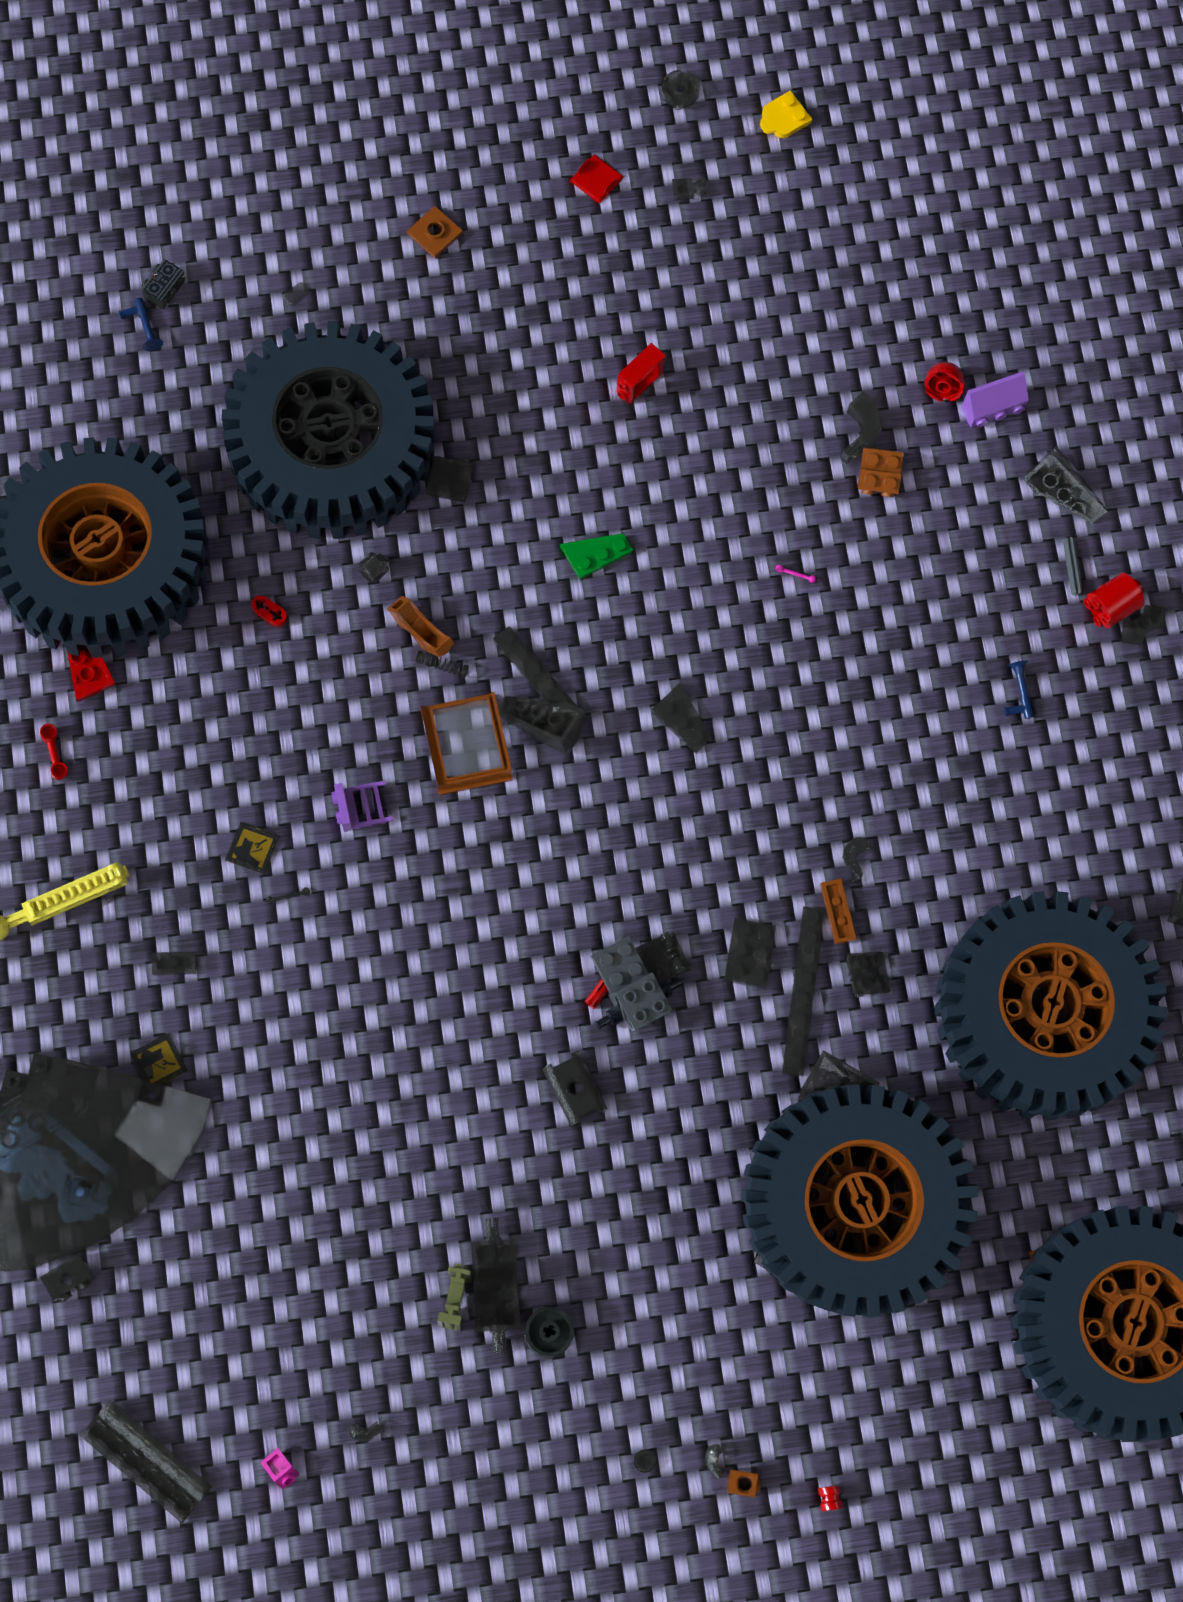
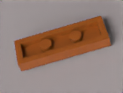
[820,879,857,945]

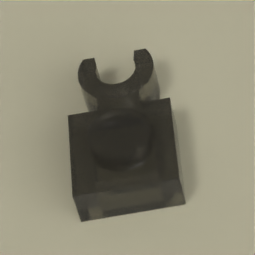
[672,178,707,201]

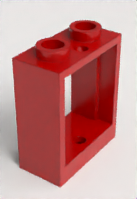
[616,343,666,404]

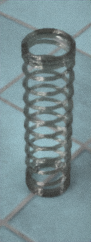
[415,650,469,678]

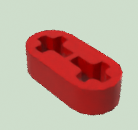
[251,595,287,628]

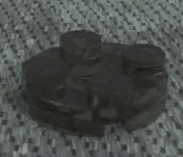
[661,70,700,110]

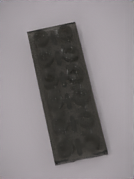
[80,1399,213,1524]

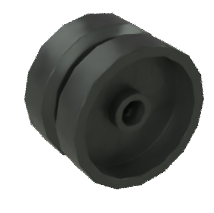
[525,1306,574,1358]

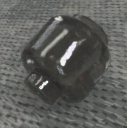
[359,552,389,583]

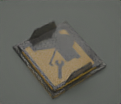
[225,822,280,875]
[130,1033,188,1091]

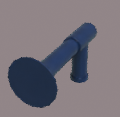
[119,298,163,351]
[1004,661,1034,719]

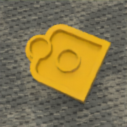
[760,91,812,138]

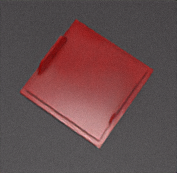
[569,154,624,204]

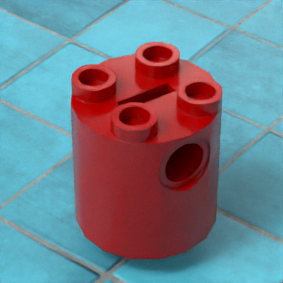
[1083,572,1145,628]

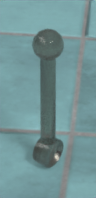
[266,887,310,904]

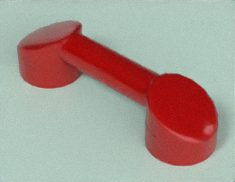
[40,724,68,780]

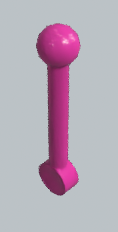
[775,565,817,583]

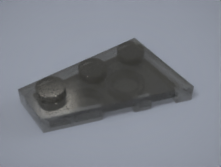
[651,682,711,754]

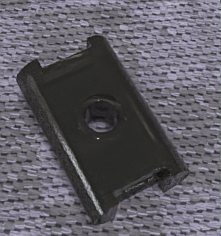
[542,1051,608,1127]

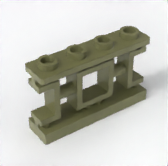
[437,1264,472,1332]

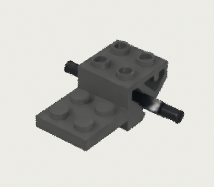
[590,936,683,1031]

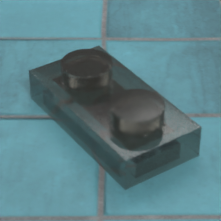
[152,951,196,976]

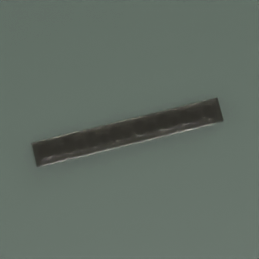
[781,906,824,1077]

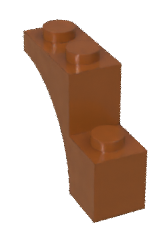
[387,596,455,657]

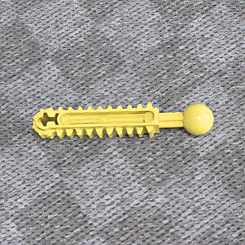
[0,862,130,941]

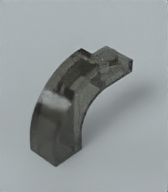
[841,392,881,464]

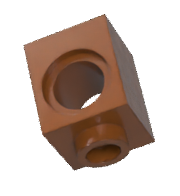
[726,1470,761,1497]

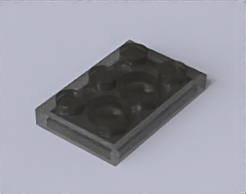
[724,918,776,989]

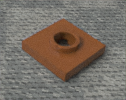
[407,206,463,259]

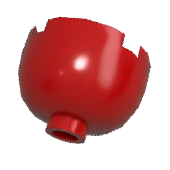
[924,362,965,402]

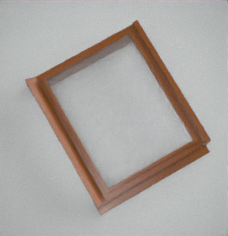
[420,692,513,796]

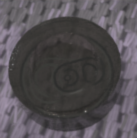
[633,1449,656,1473]

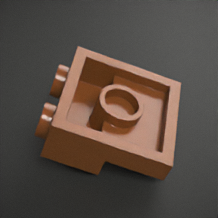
[857,447,904,497]

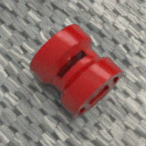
[818,1485,843,1511]

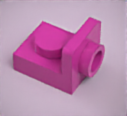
[260,1448,299,1489]

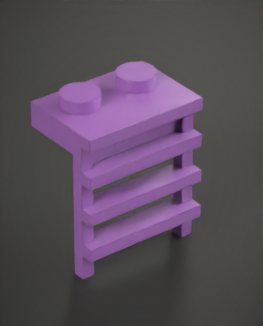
[331,780,393,832]

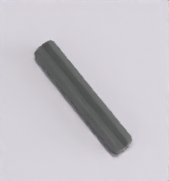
[1063,537,1083,596]

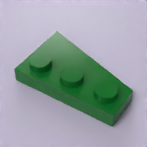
[560,533,633,580]

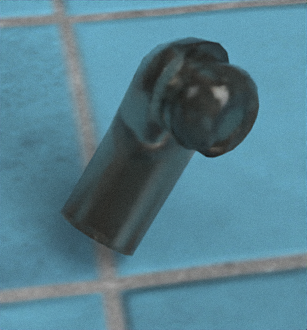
[348,1421,383,1442]
[704,1444,724,1479]

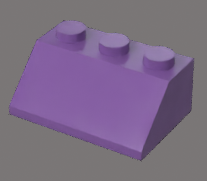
[961,371,1029,428]

